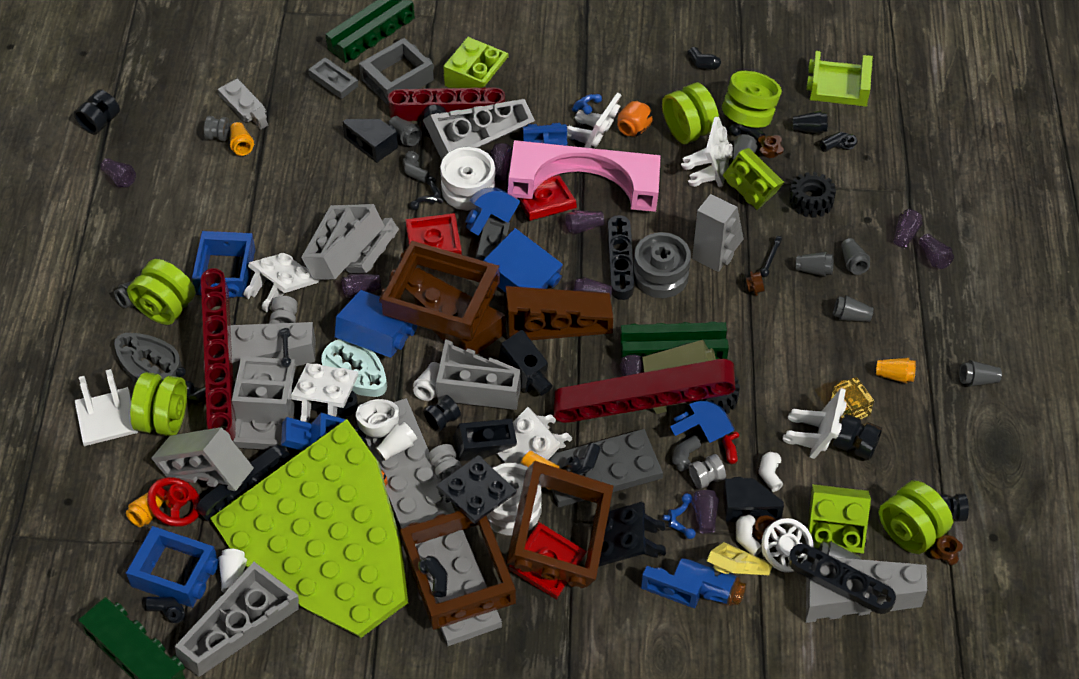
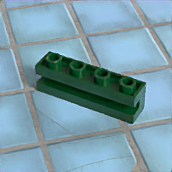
[325,0,415,64]
[620,321,729,366]
[78,597,186,679]

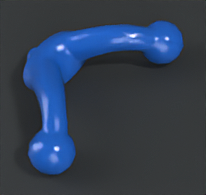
[572,94,602,115]
[662,493,696,539]

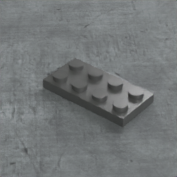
[548,429,663,508]

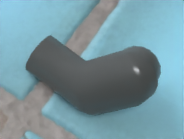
[403,151,430,183]
[672,435,701,471]

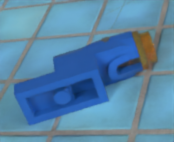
[641,559,747,609]

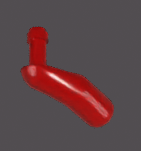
[722,432,739,464]

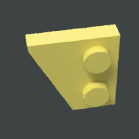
[707,542,773,575]

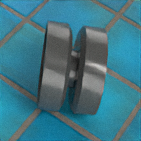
[634,232,691,298]

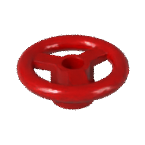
[147,477,201,527]

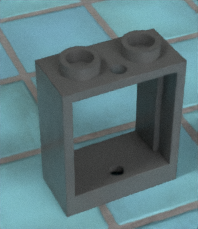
[359,38,434,106]

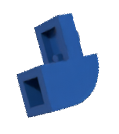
[466,187,520,236]
[670,401,735,443]
[281,413,346,451]

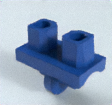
[523,123,567,146]

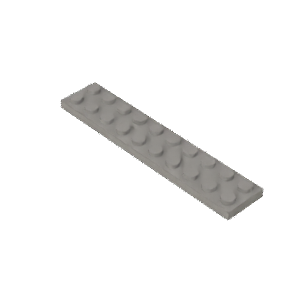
[356,398,502,646]

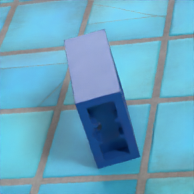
[192,231,255,297]
[126,526,219,608]

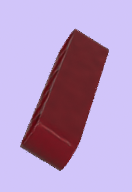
[388,88,505,121]

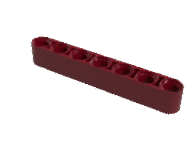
[201,268,236,441]
[554,359,735,423]

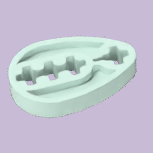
[321,339,387,397]

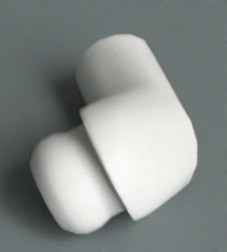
[759,451,783,492]
[736,515,762,556]

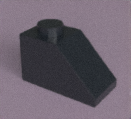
[342,119,398,163]
[453,419,517,461]
[723,477,784,522]

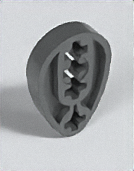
[114,333,182,383]

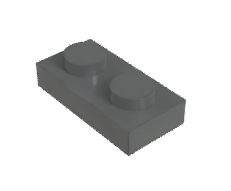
[308,57,358,99]
[475,217,510,261]

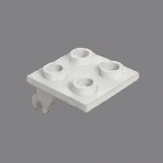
[567,92,621,148]
[681,117,733,187]
[244,253,319,312]
[291,363,358,423]
[75,369,138,446]
[783,388,847,459]
[497,407,572,465]

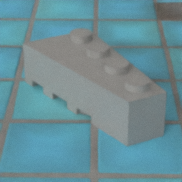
[423,99,535,160]
[204,322,316,382]
[806,557,927,623]
[175,562,299,677]

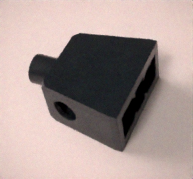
[498,330,553,396]

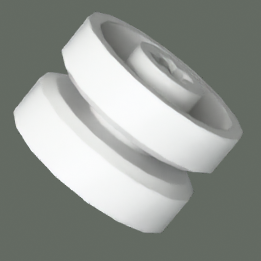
[440,147,495,211]
[486,463,541,535]

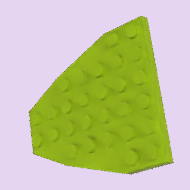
[211,419,408,638]

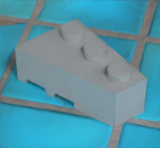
[692,194,744,272]
[301,204,385,280]
[436,339,521,410]
[151,427,253,491]

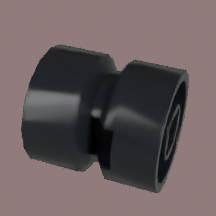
[74,89,120,135]
[833,413,883,460]

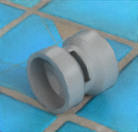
[269,296,298,324]
[428,444,462,481]
[689,454,726,489]

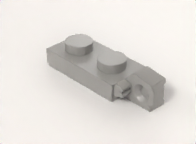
[218,78,268,130]
[345,218,399,273]

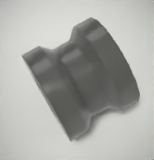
[204,116,230,141]

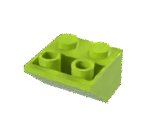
[444,37,508,88]
[723,148,784,210]
[808,484,871,554]

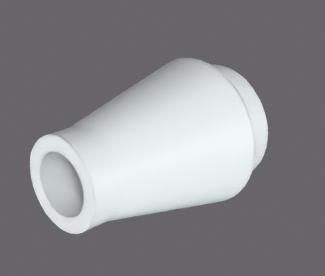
[413,362,440,401]
[375,422,417,461]
[219,549,247,593]

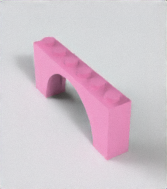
[508,141,660,212]

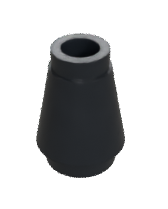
[793,110,828,134]

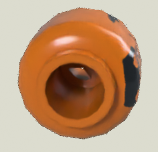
[617,101,653,137]

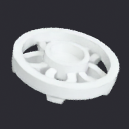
[762,518,814,572]

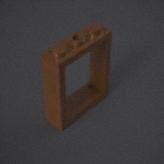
[379,241,500,341]
[506,461,614,588]
[400,511,516,630]

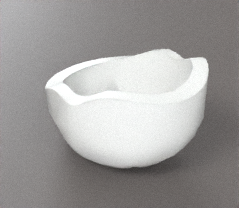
[356,399,399,438]

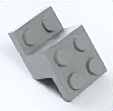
[232,356,296,451]

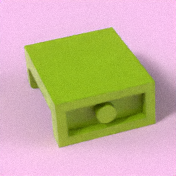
[807,51,873,107]

